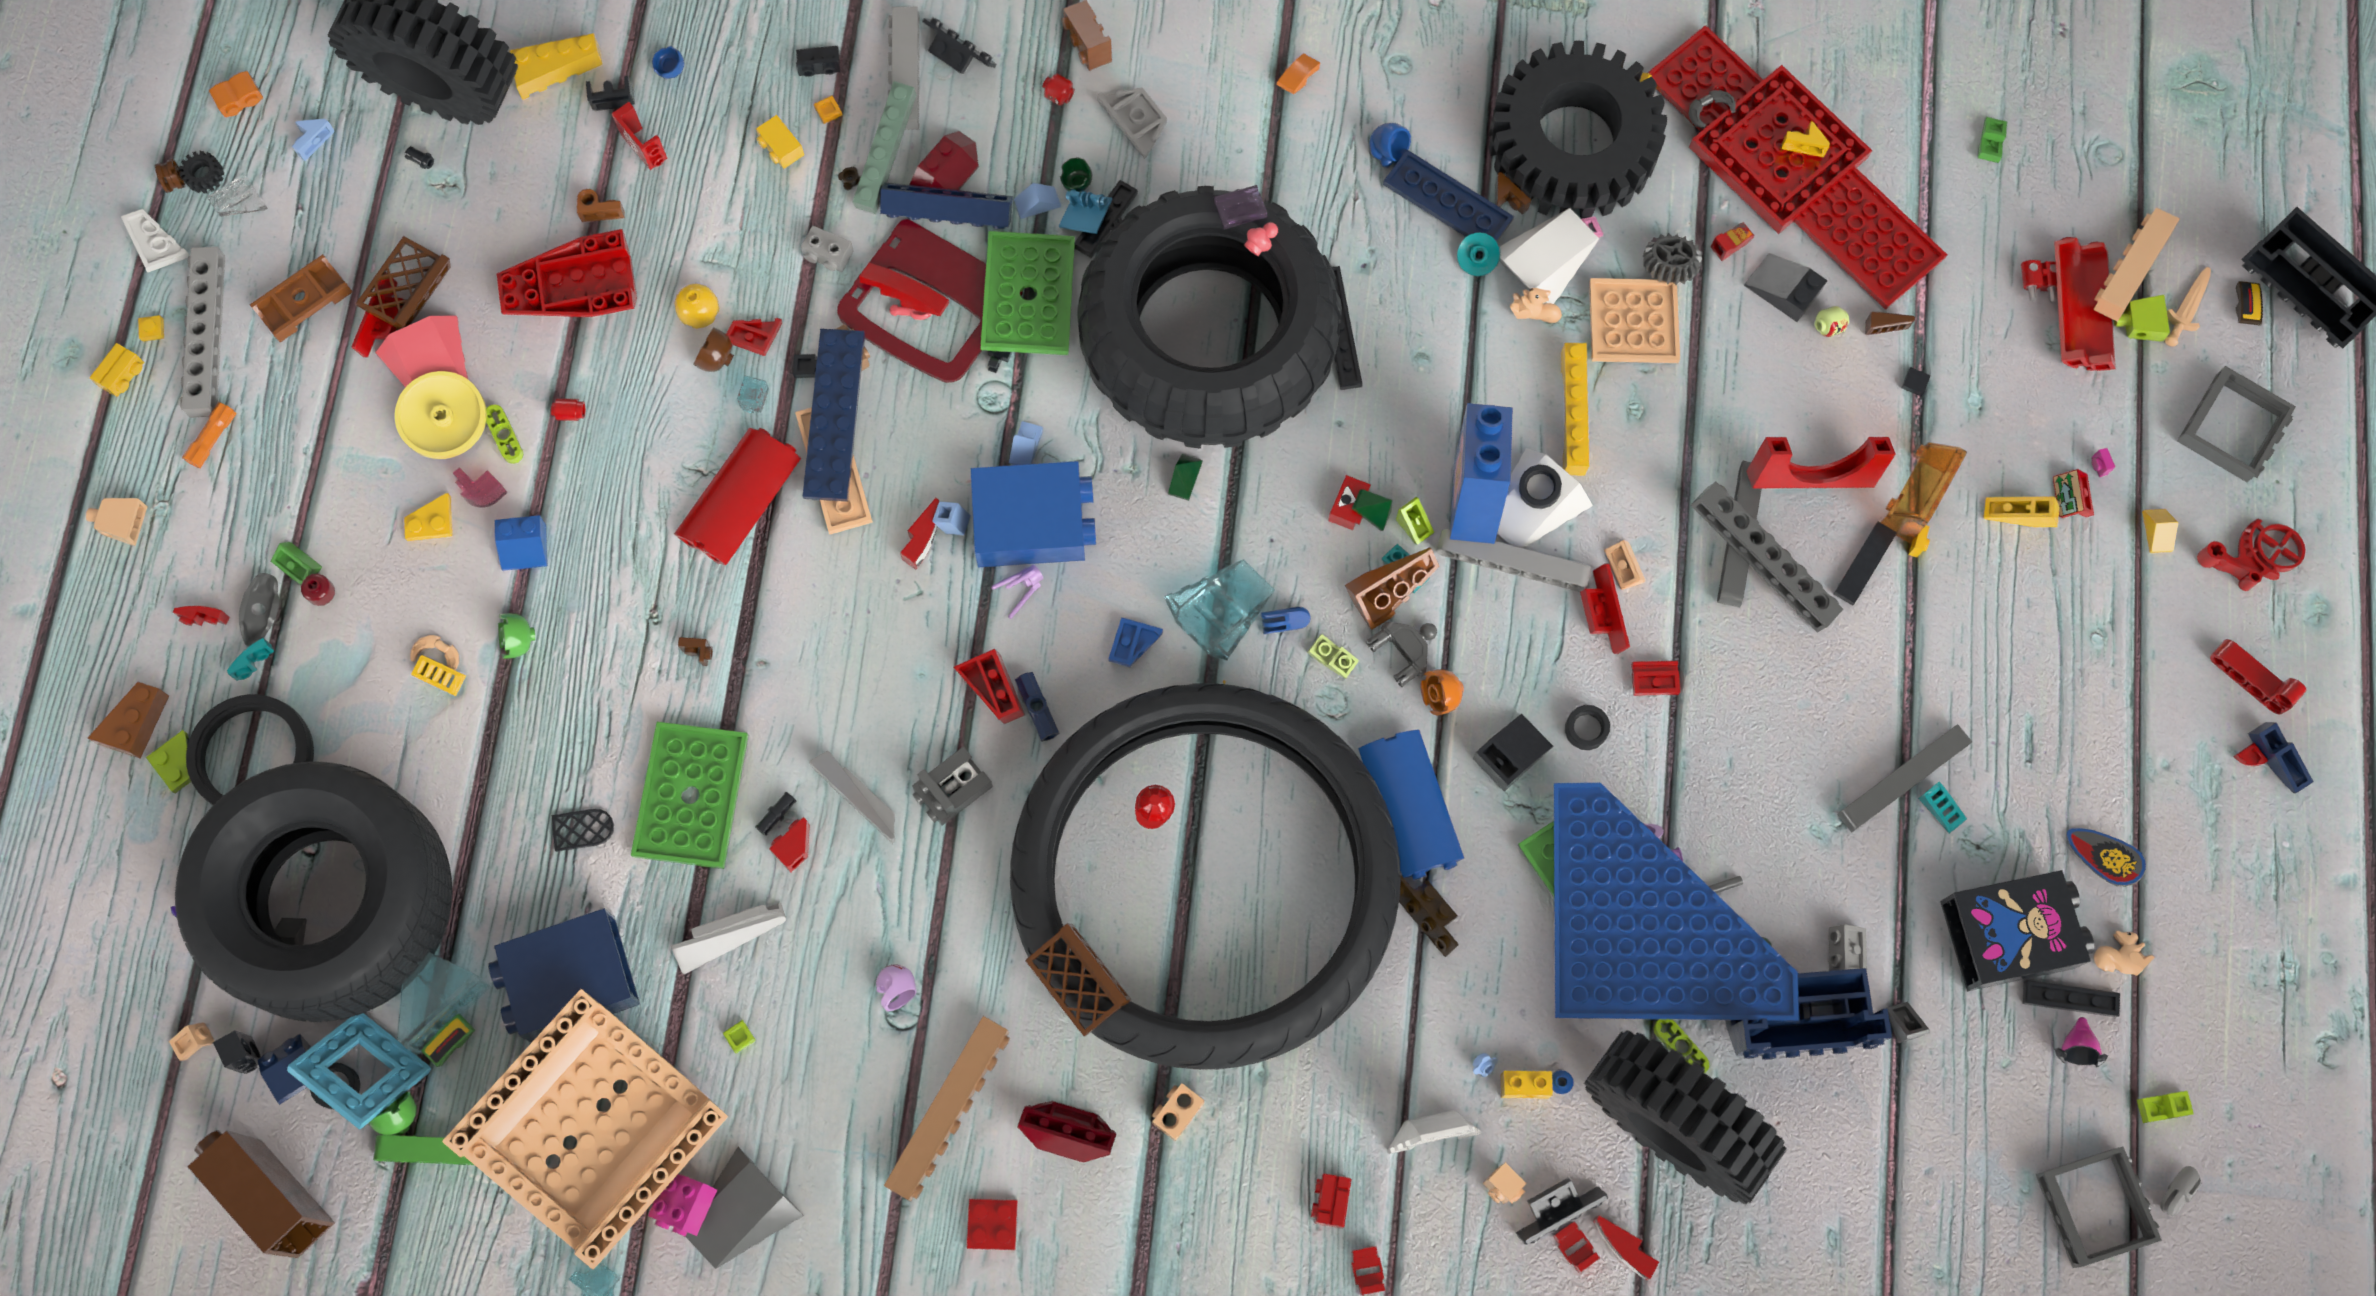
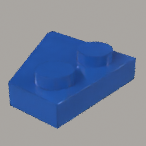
[1108,617,1163,667]

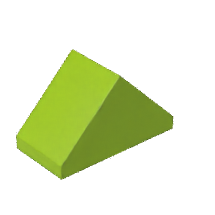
[1396,497,1435,545]

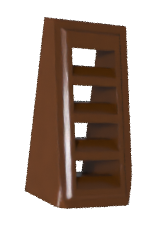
[1865,311,1915,335]

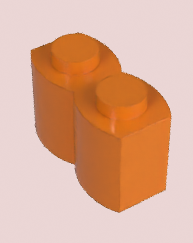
[209,71,263,117]

